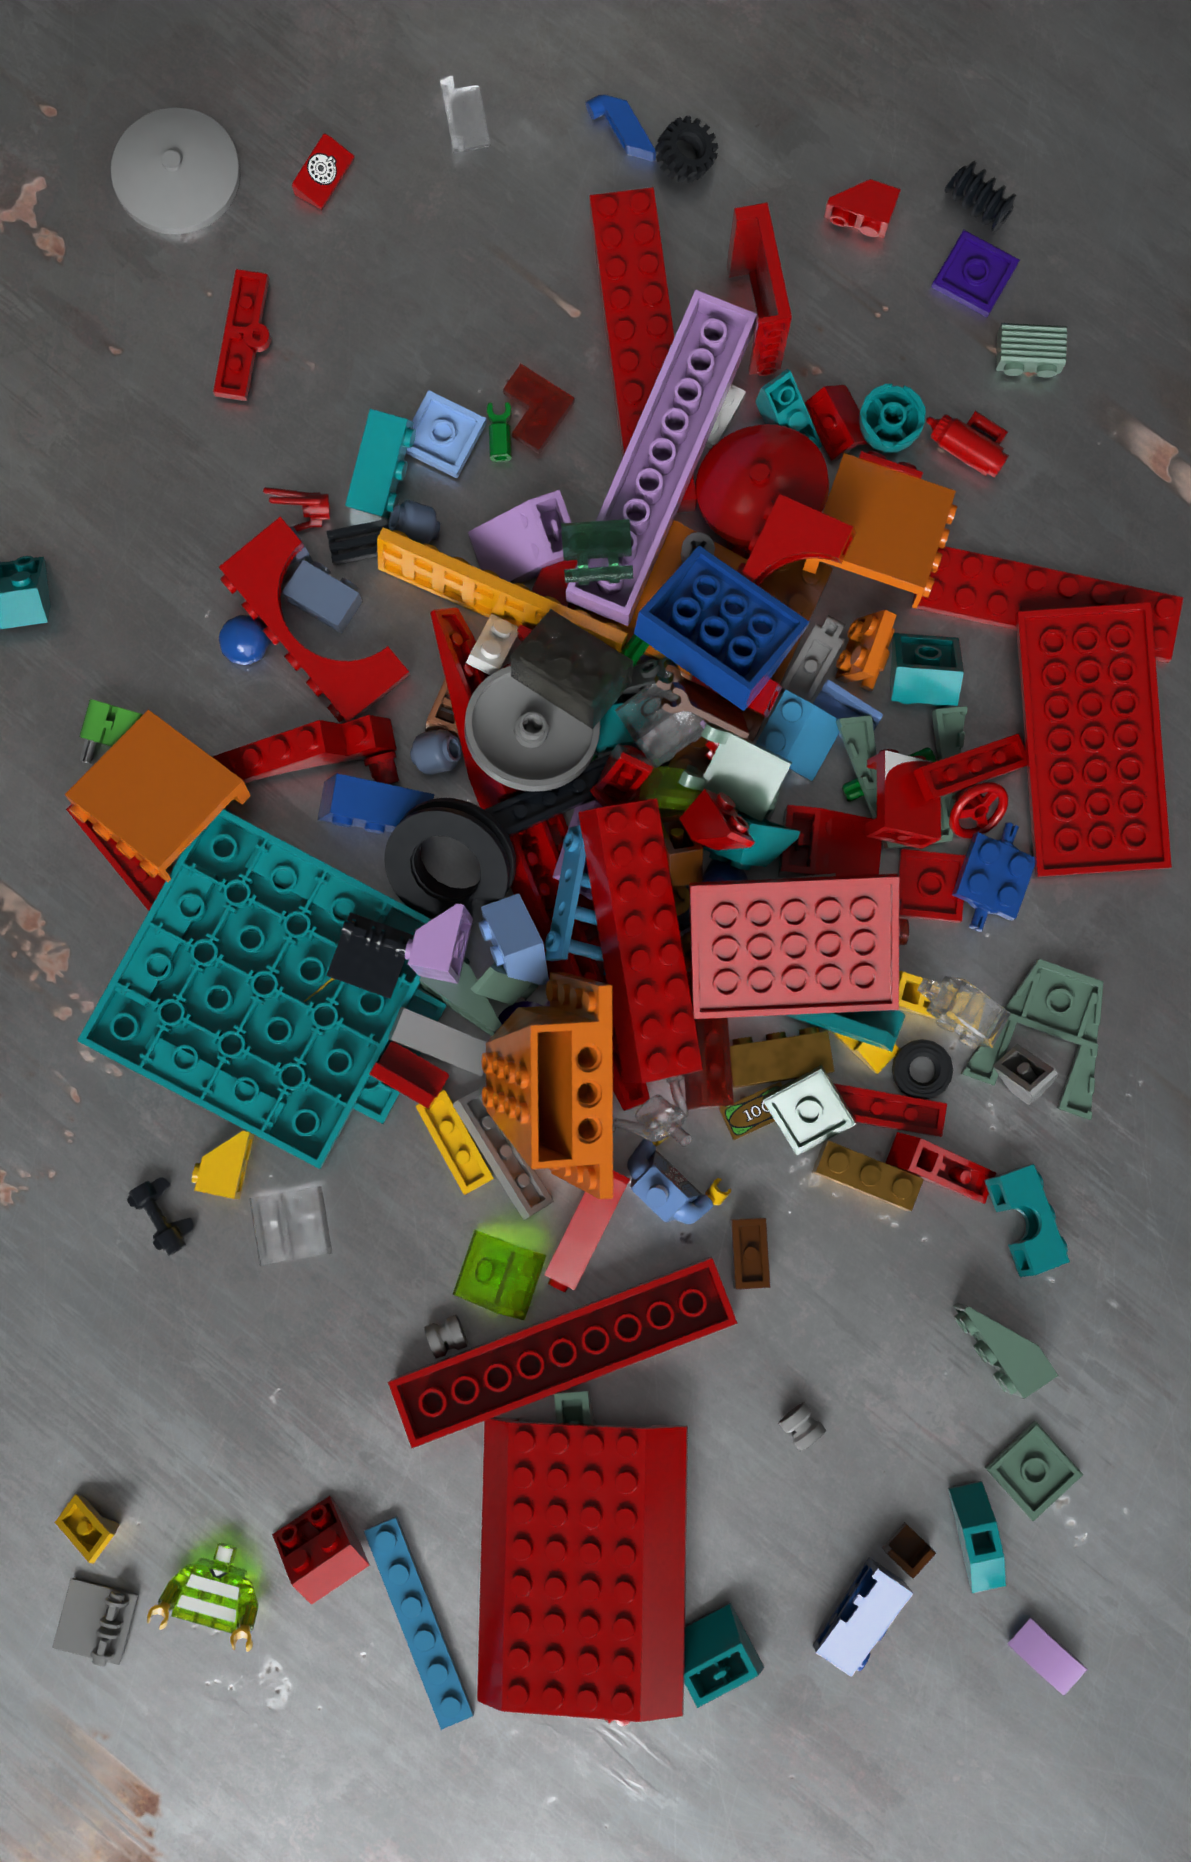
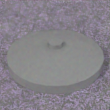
[111,107,241,235]
[464,664,600,791]

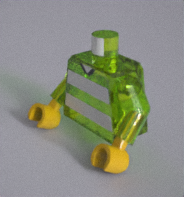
[147,1543,259,1652]

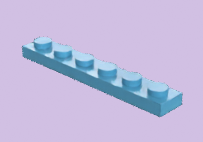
[364,1516,474,1730]

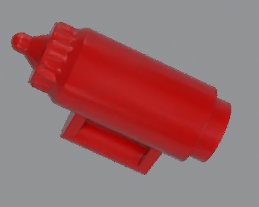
[926,411,1009,478]

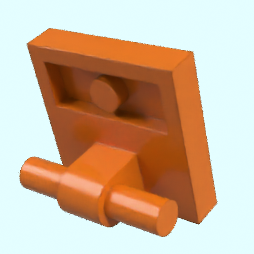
[835,609,897,691]

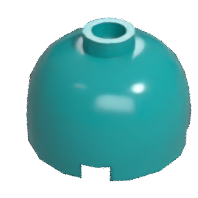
[859,384,926,452]

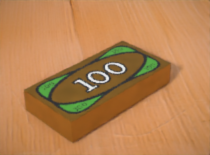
[719,1081,783,1140]

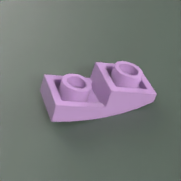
[1008,1618,1088,1695]

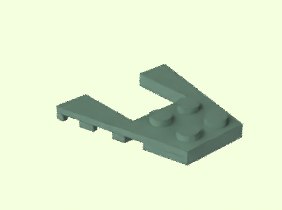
[836,706,968,849]
[961,959,1104,1120]

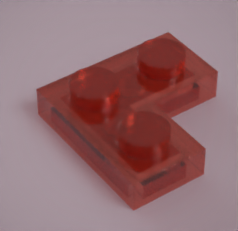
[503,364,575,454]

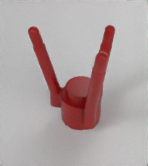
[263,487,330,532]

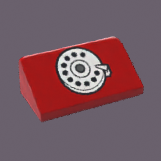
[292,133,355,210]

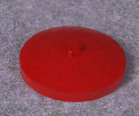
[696,424,829,547]

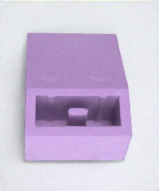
[468,490,581,584]

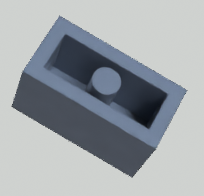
[282,559,363,634]

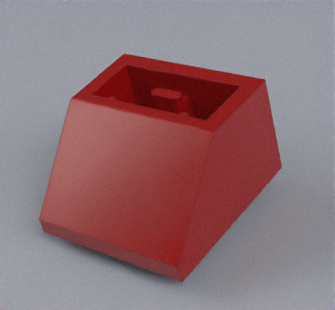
[272,1496,370,1605]

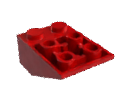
[778,805,882,878]

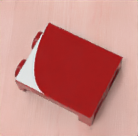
[865,749,941,849]

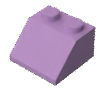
[405,904,473,984]

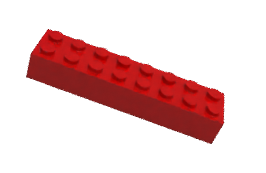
[578,798,703,1084]

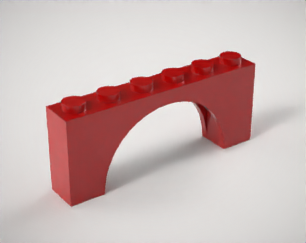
[691,494,856,718]
[219,516,410,723]

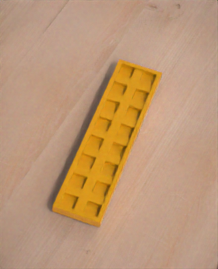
[377,527,628,665]

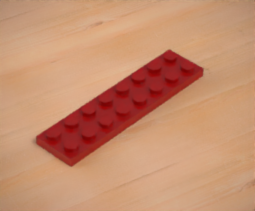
[911,546,1184,663]

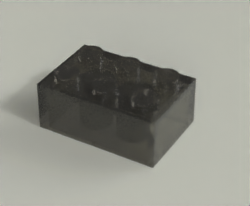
[510,609,634,729]

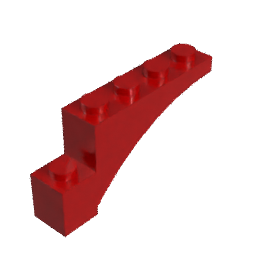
[212,715,397,783]

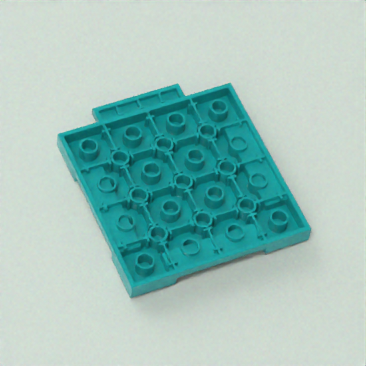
[77,809,447,1169]

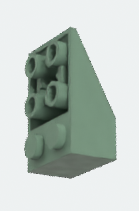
[954,1303,1059,1399]

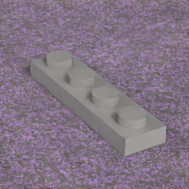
[452,1087,554,1220]

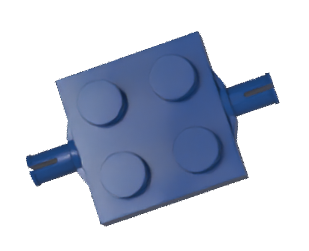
[952,823,1035,932]

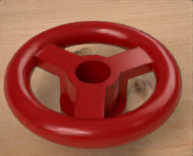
[949,782,1008,839]

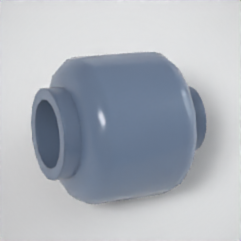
[389,500,440,544]
[410,729,462,775]

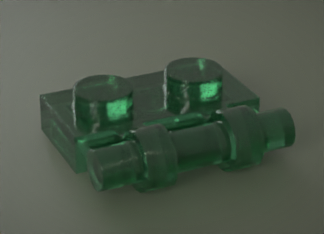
[561,519,633,586]

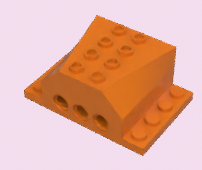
[481,971,613,1199]

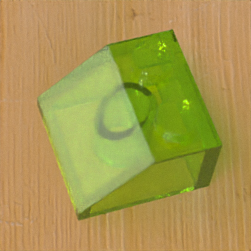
[452,1230,547,1321]

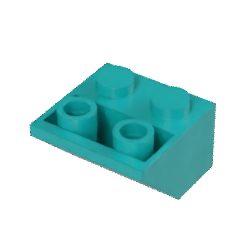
[0,556,51,629]
[684,1603,764,1708]

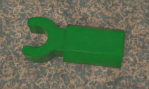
[487,402,512,462]

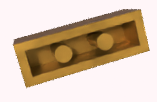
[726,1027,835,1088]
[812,1140,924,1211]

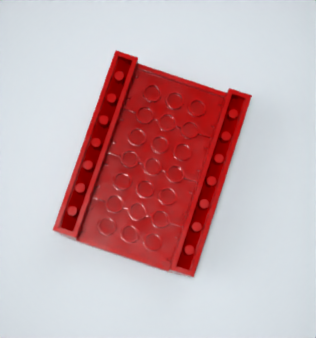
[477,1417,688,1722]

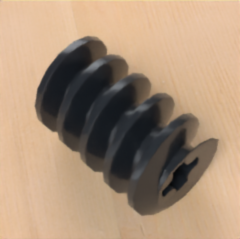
[944,161,1016,233]

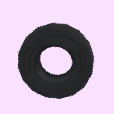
[892,1039,953,1100]

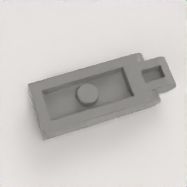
[781,615,846,702]

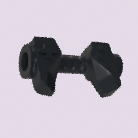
[127,1177,195,1256]

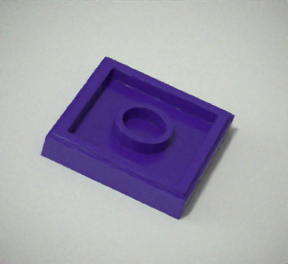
[931,230,1020,318]

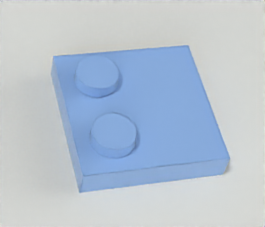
[406,390,487,478]

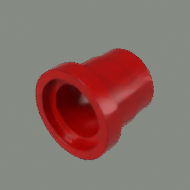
[363,751,400,784]

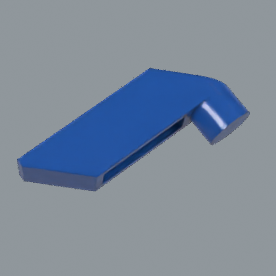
[585,95,656,161]

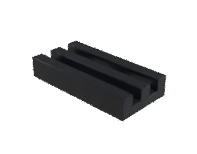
[326,518,392,565]

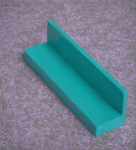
[785,1010,905,1052]

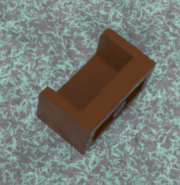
[730,1218,770,1289]

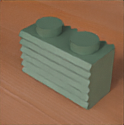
[996,323,1067,378]

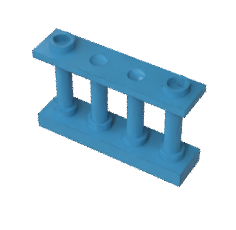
[545,825,606,975]

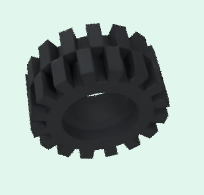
[655,116,718,183]

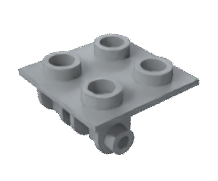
[52,1578,138,1666]

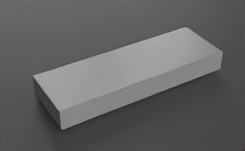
[388,1007,486,1076]

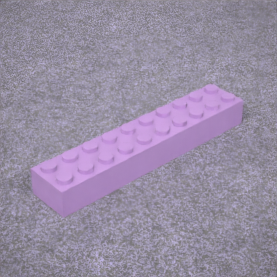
[566,289,757,626]

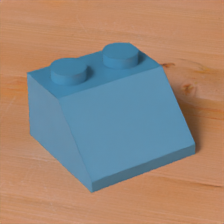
[756,689,840,782]

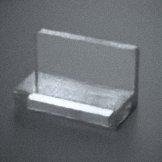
[440,76,490,153]

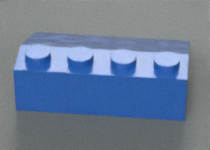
[634,546,809,711]

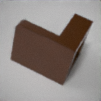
[882,1522,936,1579]

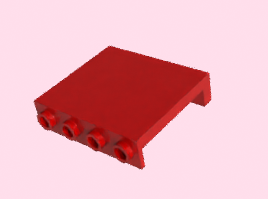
[727,202,792,376]

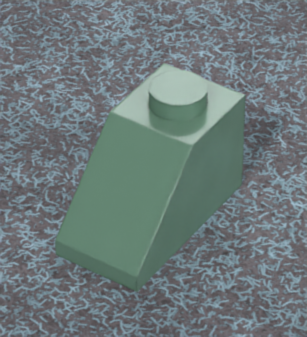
[471,962,539,1005]

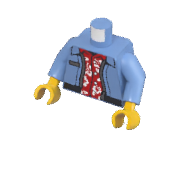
[627,1120,731,1224]

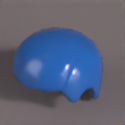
[218,615,272,666]

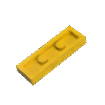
[415,1090,494,1195]

